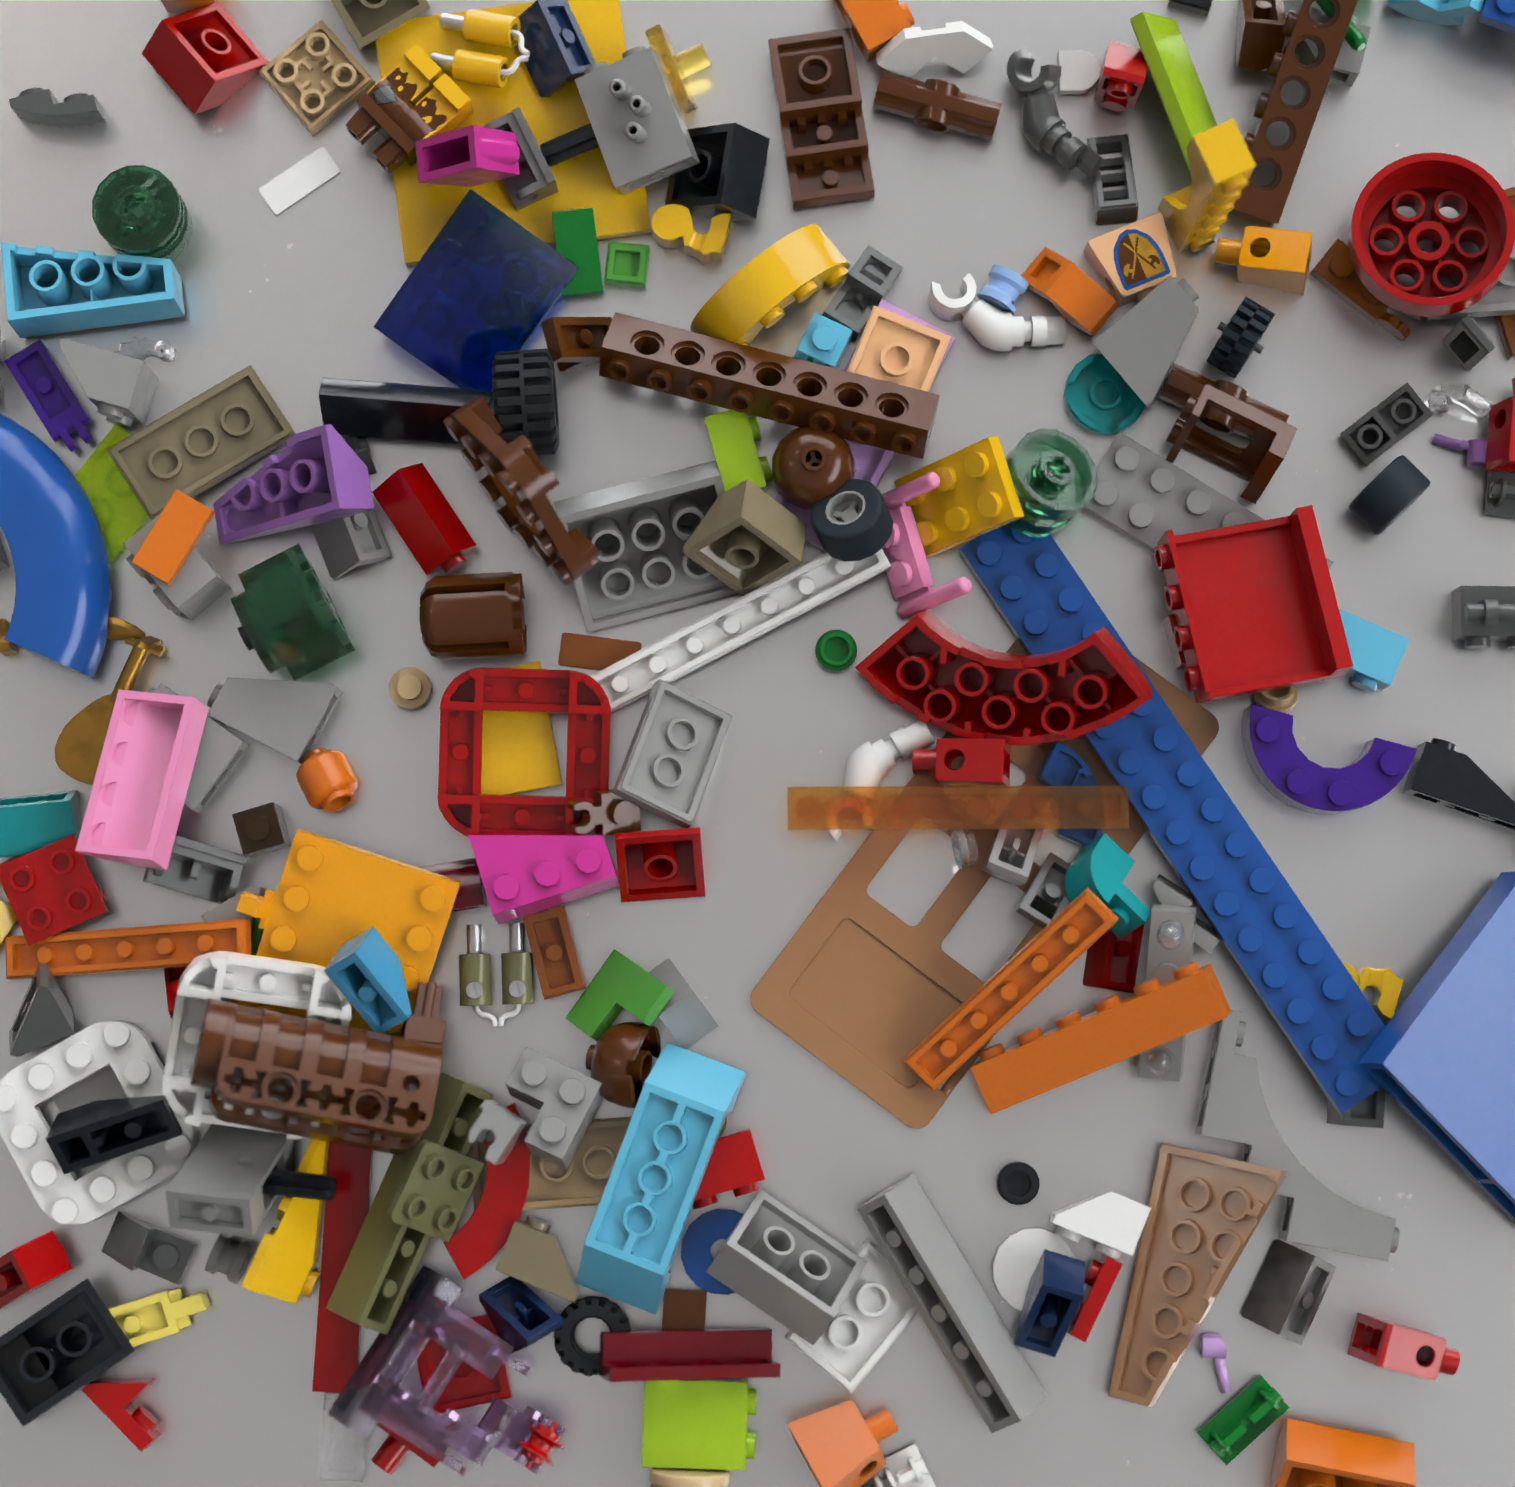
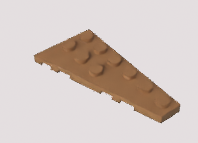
[1108,1143,1288,1407]

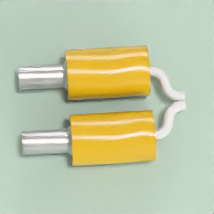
[430,9,530,88]

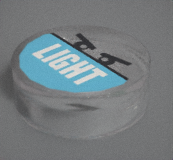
[951,825,978,870]

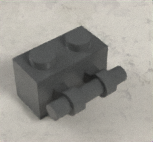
[1451,586,1515,649]

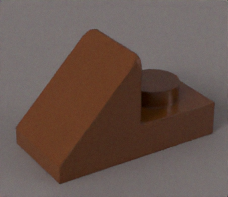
[541,317,612,372]

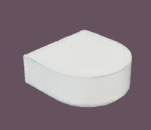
[1057,50,1100,95]

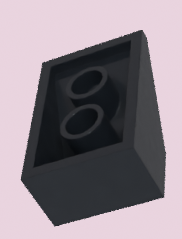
[0,1278,135,1426]

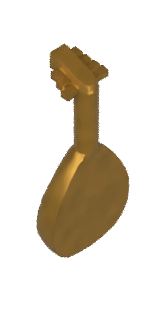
[55,636,166,786]

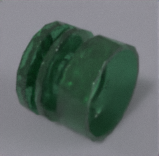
[92,165,192,262]

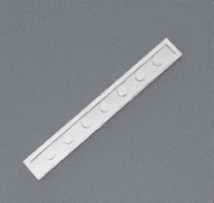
[590,548,891,714]

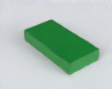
[551,207,603,296]

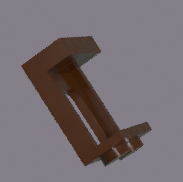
[1165,383,1297,504]

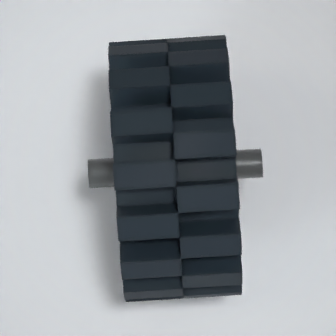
[1206,297,1275,379]

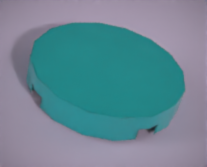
[1063,353,1146,436]

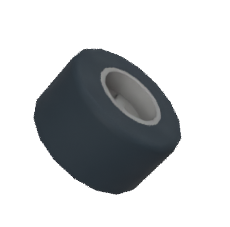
[1349,455,1430,535]
[810,479,893,562]

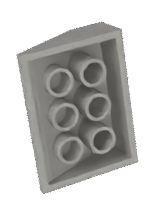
[553,460,738,633]

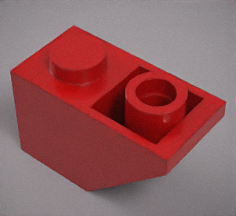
[1093,41,1147,111]
[693,1129,765,1209]

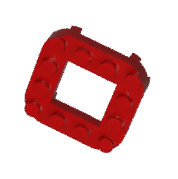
[437,667,611,837]

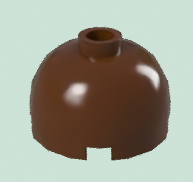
[772,425,855,510]
[586,1022,661,1108]

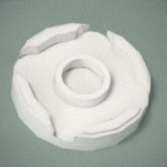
[992,1228,1075,1311]

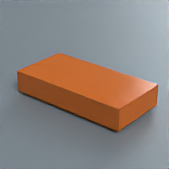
[131,489,215,586]

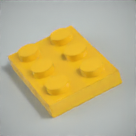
[894,436,1024,558]

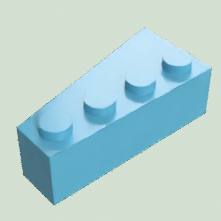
[1,242,185,338]

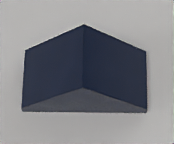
[479,1276,564,1354]

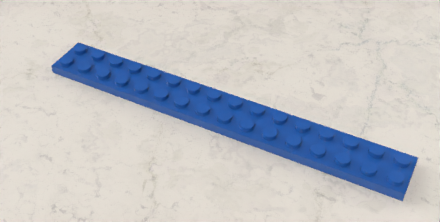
[959,504,1386,1114]

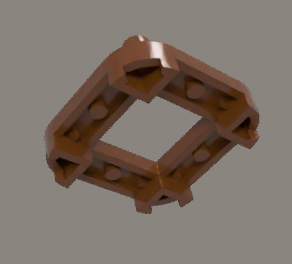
[443,395,599,586]

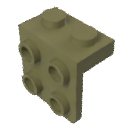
[387,1139,485,1243]

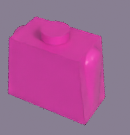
[415,125,520,187]

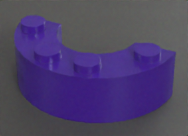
[1241,704,1417,815]

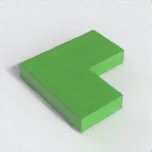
[566,949,675,1041]

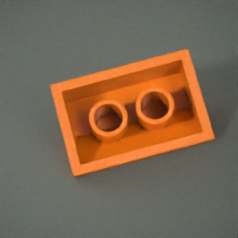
[1268,1418,1416,1487]

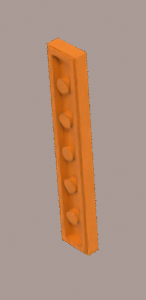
[904,887,1118,1091]
[5,919,252,980]

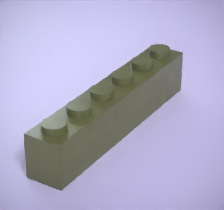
[326,1072,493,1335]

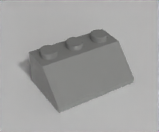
[706,1189,867,1345]

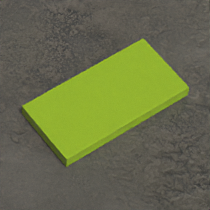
[1130,12,1217,171]

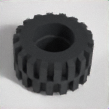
[492,348,559,455]

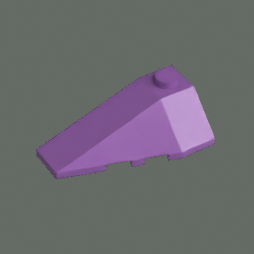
[213,424,375,544]

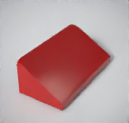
[1083,924,1144,994]

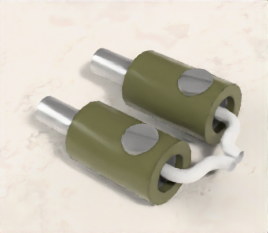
[459,923,534,1026]

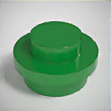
[815,630,857,672]

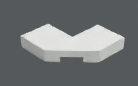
[875,21,993,78]

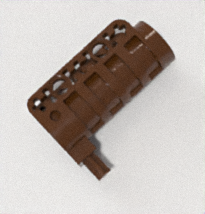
[190,981,446,1155]

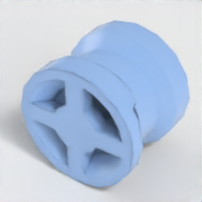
[977,265,1029,315]

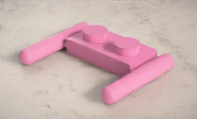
[882,472,972,619]

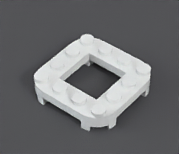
[162,951,352,1139]
[0,1021,199,1225]

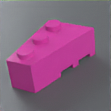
[468,835,620,924]

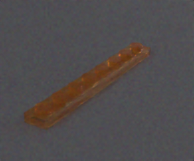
[787,786,1129,831]

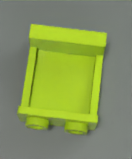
[641,1378,756,1470]

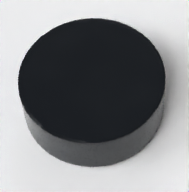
[996,1161,1040,1205]

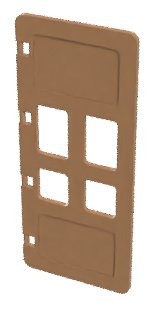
[750,639,1219,1129]

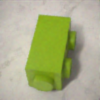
[704,410,773,493]

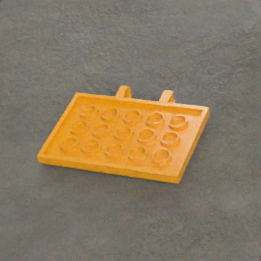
[230,828,461,1120]

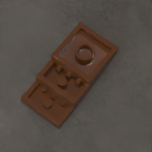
[768,28,875,209]

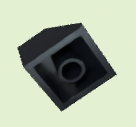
[665,123,770,221]

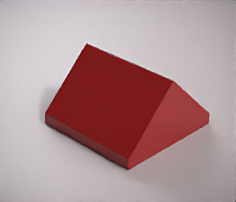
[615,827,705,902]

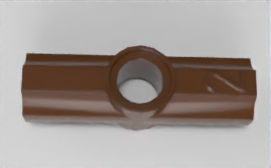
[873,71,1002,141]
[1159,364,1289,440]

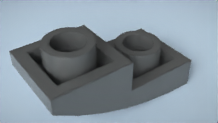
[9,88,106,127]
[1341,382,1433,466]

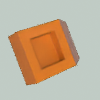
[1021,247,1120,336]

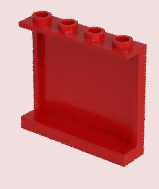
[1154,505,1353,704]

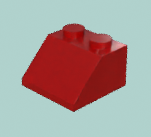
[141,2,269,115]

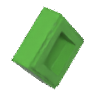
[604,241,650,289]

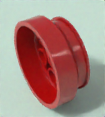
[1348,152,1515,317]

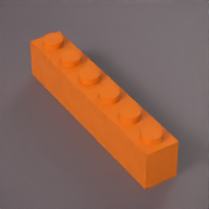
[970,961,1232,1114]

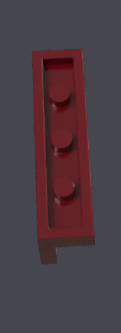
[600,1328,780,1382]

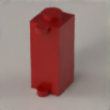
[372,463,477,575]

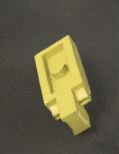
[108,1288,211,1347]

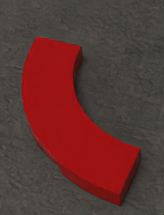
[443,1103,531,1280]

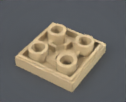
[258,19,376,136]

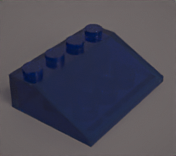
[373,189,579,391]

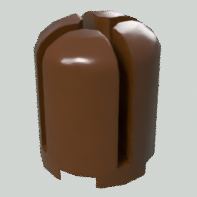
[419,572,527,660]

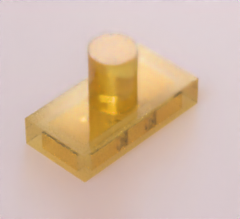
[645,24,712,115]

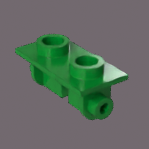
[1197,1375,1290,1466]

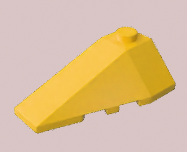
[241,1127,333,1304]

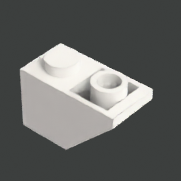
[1048,1189,1151,1259]

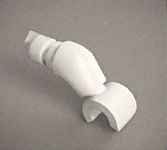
[928,273,1066,352]
[826,721,935,841]

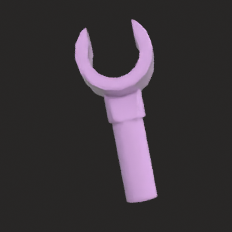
[1199,1334,1232,1394]

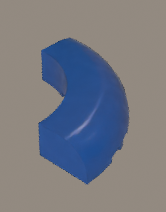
[0,413,112,679]

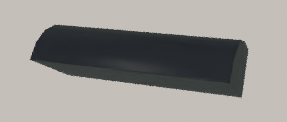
[318,377,495,444]

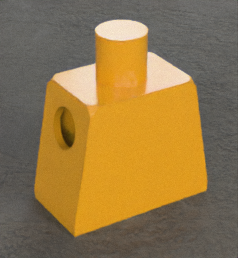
[1215,226,1313,295]

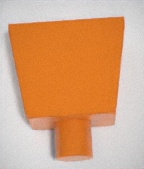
[787,1401,899,1487]

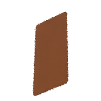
[558,633,642,671]

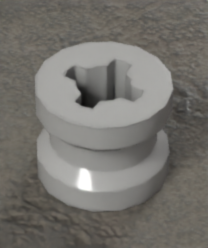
[205,1234,255,1284]

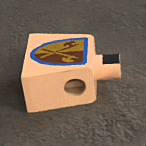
[1083,212,1177,306]

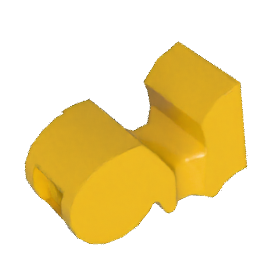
[651,204,732,264]
[1342,962,1403,1021]

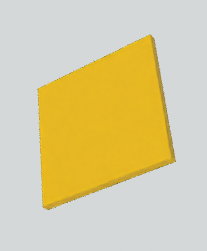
[375,0,652,267]

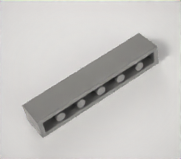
[857,1174,1048,1433]

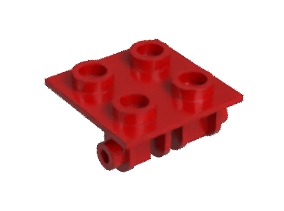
[0,834,108,946]

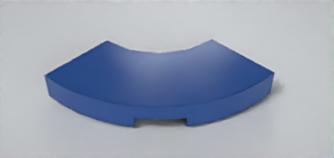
[1036,741,1104,847]

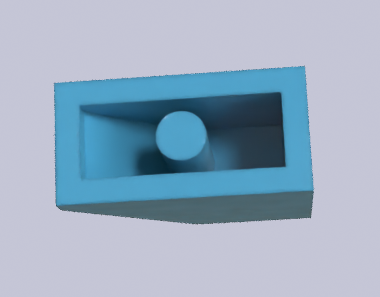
[324,927,412,1033]

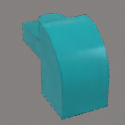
[1065,833,1151,939]

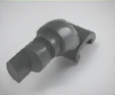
[1007,50,1103,179]

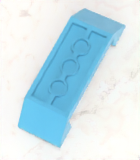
[576,1042,747,1315]

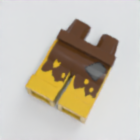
[346,43,473,173]

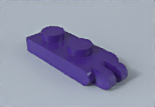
[4,339,93,452]

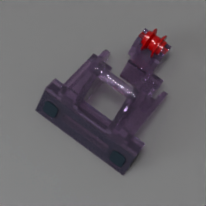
[328,1265,566,1477]

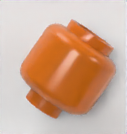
[296,748,359,813]

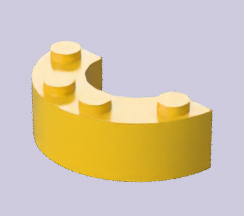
[690,224,850,347]

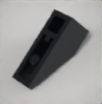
[1402,738,1515,831]
[46,1095,183,1174]

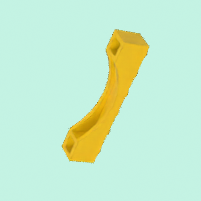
[1157,119,1256,253]

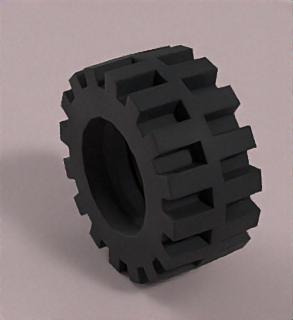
[553,1296,631,1376]

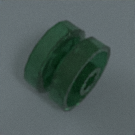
[1005,428,1098,538]

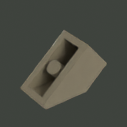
[495,1215,580,1303]

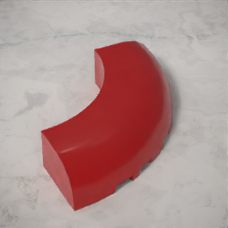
[855,609,1152,746]

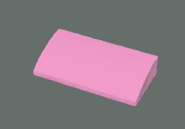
[75,689,209,870]

